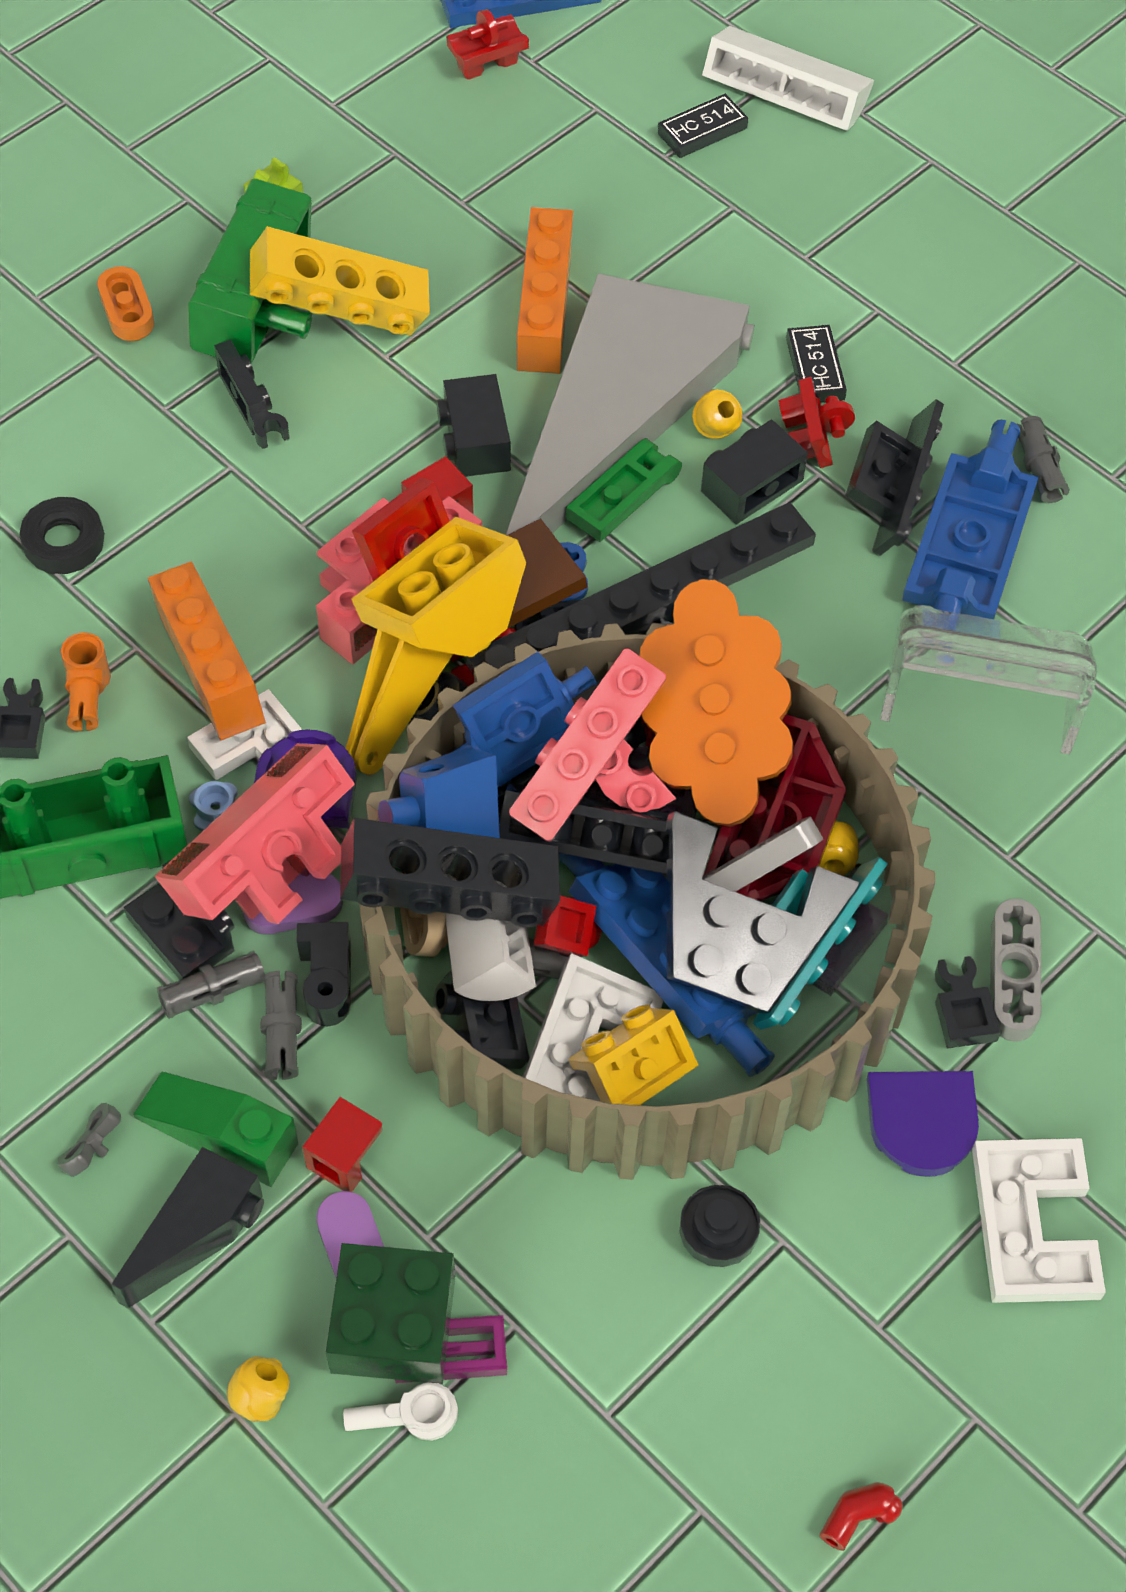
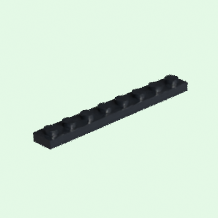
[466,502,816,676]

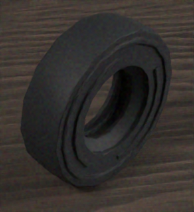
[19,497,105,574]

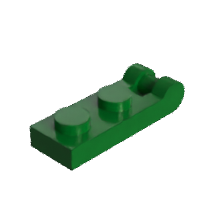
[566,438,682,542]

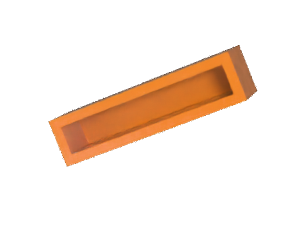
[517,207,573,374]
[147,561,266,741]

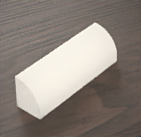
[702,26,874,131]
[445,874,536,1001]

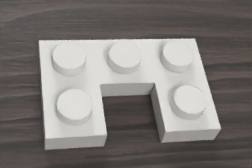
[187,689,302,781]
[523,953,663,1102]
[972,1138,1106,1303]

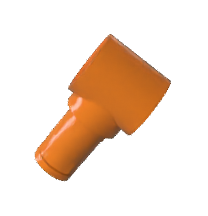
[60,632,111,731]

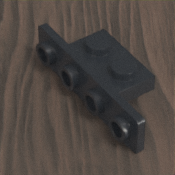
[845,399,944,556]

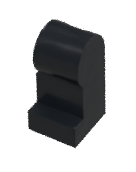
[297,922,351,1027]

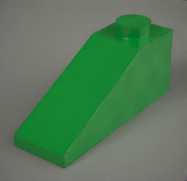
[134,1071,298,1187]

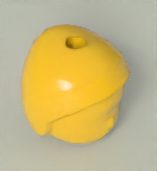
[692,389,742,439]
[819,821,859,876]
[227,1356,290,1422]

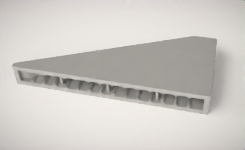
[506,273,755,535]

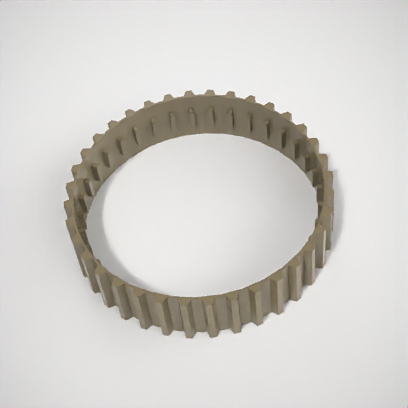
[359,623,935,1180]

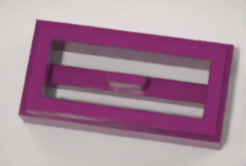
[395,1315,507,1384]

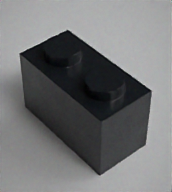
[436,374,511,477]
[701,419,808,525]

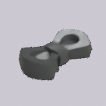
[57,1103,121,1177]

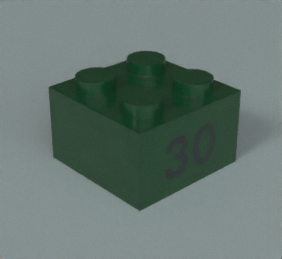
[326,1243,456,1384]

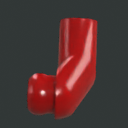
[819,1482,903,1551]

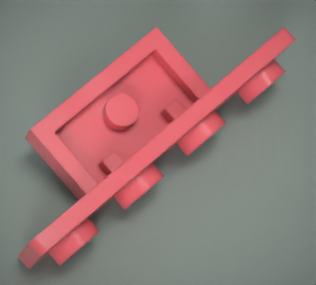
[509,649,666,842]

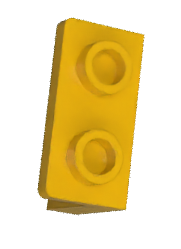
[568,1005,699,1105]

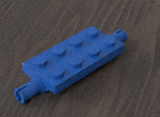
[902,419,1039,645]
[558,853,775,1077]

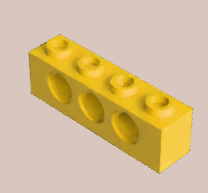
[250,226,430,336]

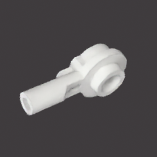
[343,1382,458,1441]

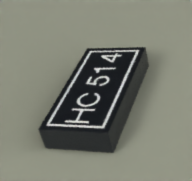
[658,93,748,158]
[786,325,847,403]

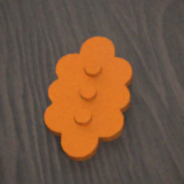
[640,579,793,827]

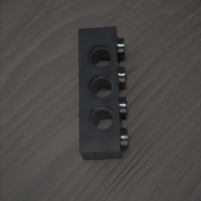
[499,782,708,874]
[340,818,560,927]

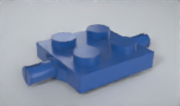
[451,651,597,787]

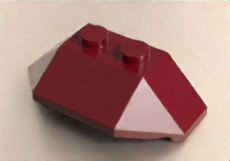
[702,715,846,901]

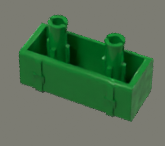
[188,178,313,364]
[0,755,188,899]

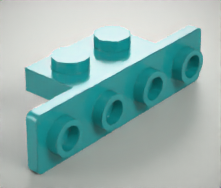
[752,857,888,1030]

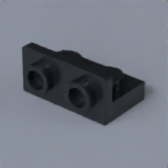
[124,860,235,980]
[433,969,530,1069]

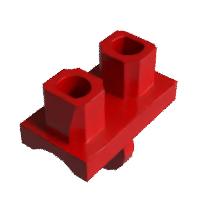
[446,9,529,80]
[778,377,855,468]

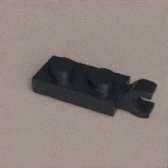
[214,339,290,449]

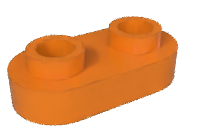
[97,266,154,341]

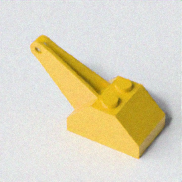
[345,517,526,775]

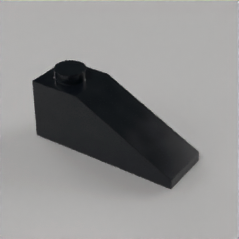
[111,1147,264,1308]

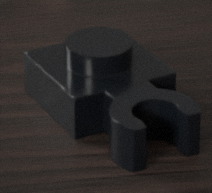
[0,678,46,759]
[935,956,1001,1049]

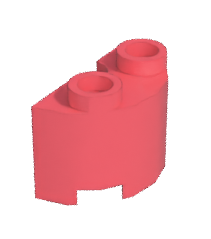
[596,739,676,813]

